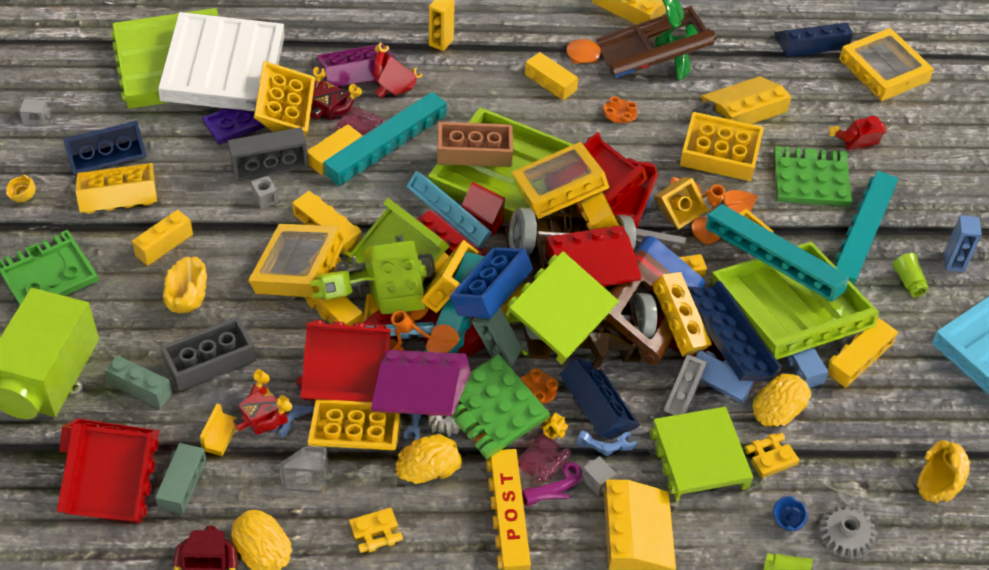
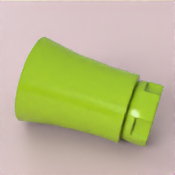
[892,253,929,298]
[764,553,813,570]

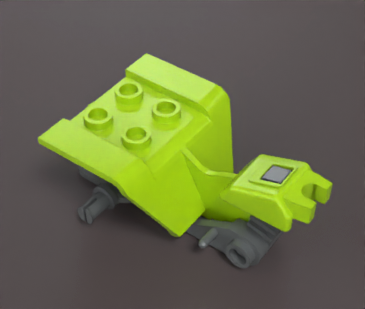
[310,235,435,314]

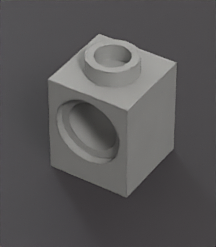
[19,99,51,126]
[251,176,278,209]
[582,456,617,496]

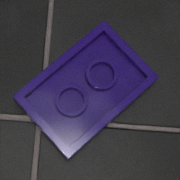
[202,108,266,145]

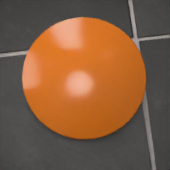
[567,39,601,64]
[603,96,638,123]
[520,369,558,404]

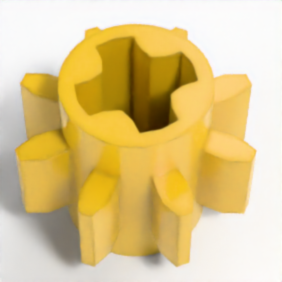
[540,413,568,440]

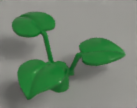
[655,0,697,81]

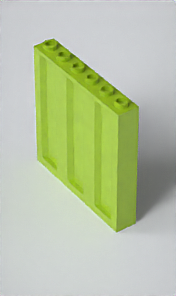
[111,8,219,109]
[428,107,574,223]
[710,242,879,360]

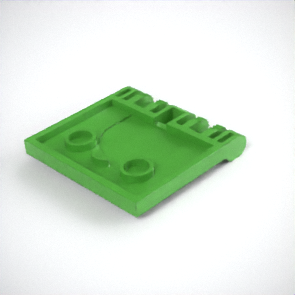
[773,146,852,207]
[0,230,99,306]
[451,354,550,459]

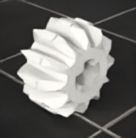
[428,405,460,437]

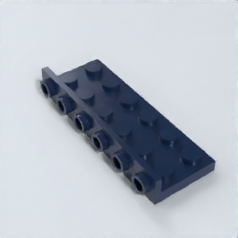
[687,281,782,382]

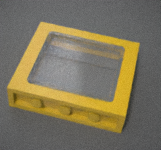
[839,28,934,101]
[511,142,609,219]
[248,224,346,297]

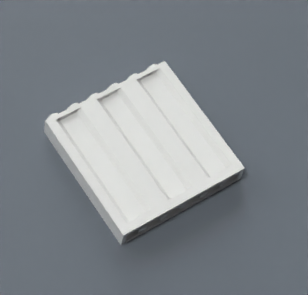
[158,12,284,111]

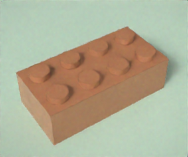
[437,122,513,167]

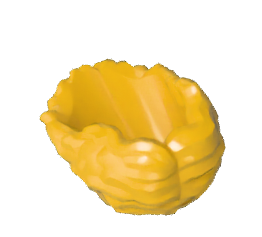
[163,256,207,314]
[752,374,811,427]
[395,434,462,484]
[917,440,970,504]
[231,510,292,570]

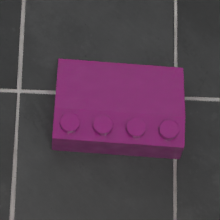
[316,44,395,88]
[371,350,471,416]

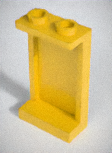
[421,240,478,313]

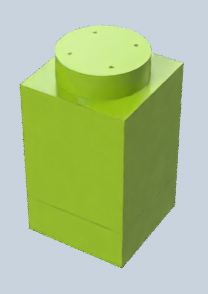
[0,288,99,419]

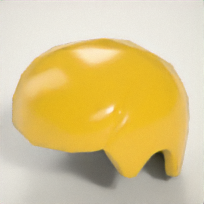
[6,175,36,203]

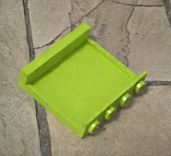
[344,198,449,272]
[506,252,619,364]
[650,407,753,502]

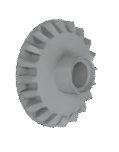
[819,505,877,558]

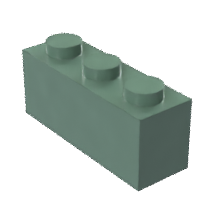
[472,308,523,366]
[105,355,172,409]
[154,443,206,515]

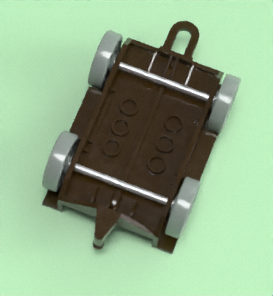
[505,203,657,370]

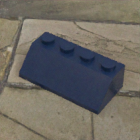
[774,23,853,57]
[63,121,147,175]
[560,358,640,439]

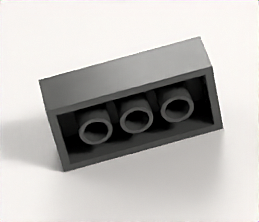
[228,127,309,182]
[160,317,256,391]

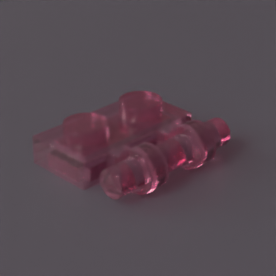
[337,106,383,136]
[518,433,571,483]

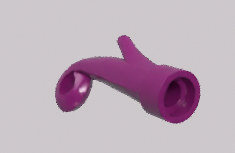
[522,462,582,507]

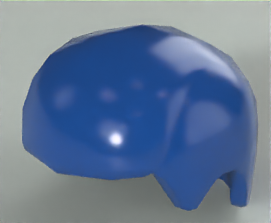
[773,496,808,532]

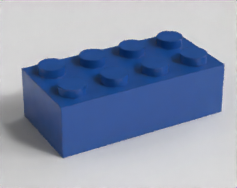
[450,247,533,319]

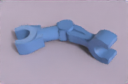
[272,404,315,437]
[403,414,422,443]
[576,431,636,456]

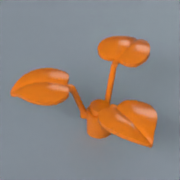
[670,177,758,245]
[389,305,460,353]

